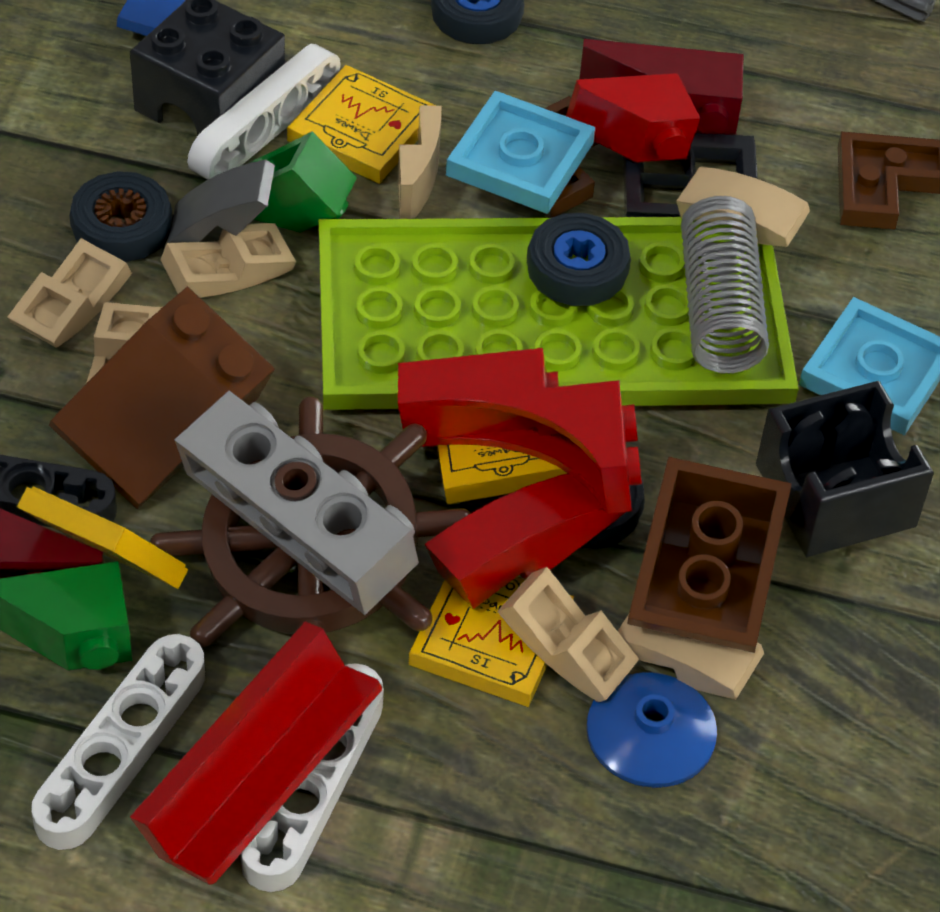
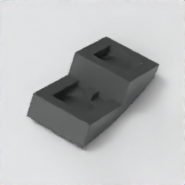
[167,160,275,243]

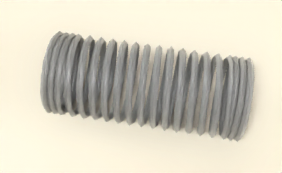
[681,196,769,373]

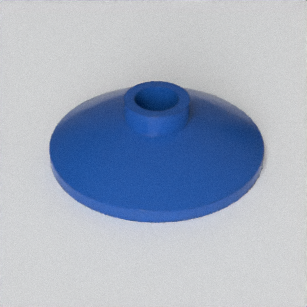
[586,672,717,788]

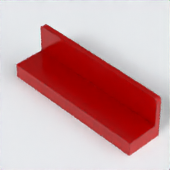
[130,621,382,885]

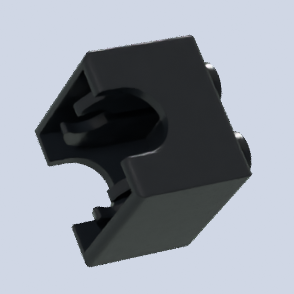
[130,0,285,136]
[756,380,934,558]

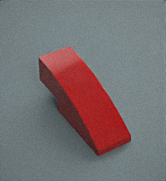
[424,473,626,610]

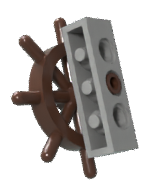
[150,391,471,648]

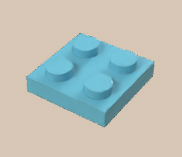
[446,91,595,214]
[799,297,940,435]

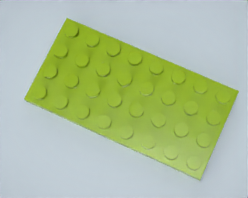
[319,217,799,410]

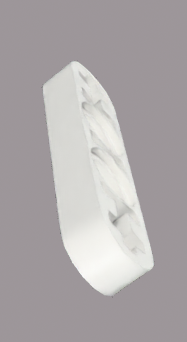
[187,44,341,180]
[32,634,205,850]
[241,663,384,892]

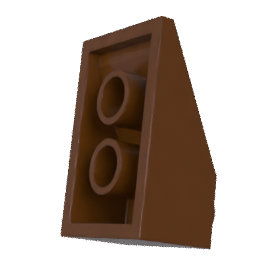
[49,286,275,509]
[627,457,792,653]

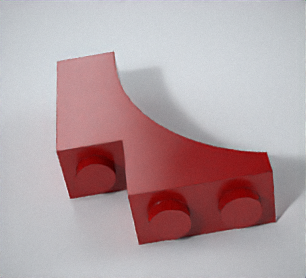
[398,348,642,514]

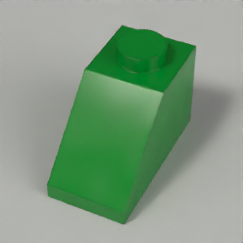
[247,131,357,233]
[0,561,132,671]

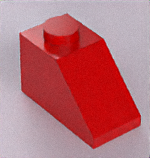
[566,73,700,162]

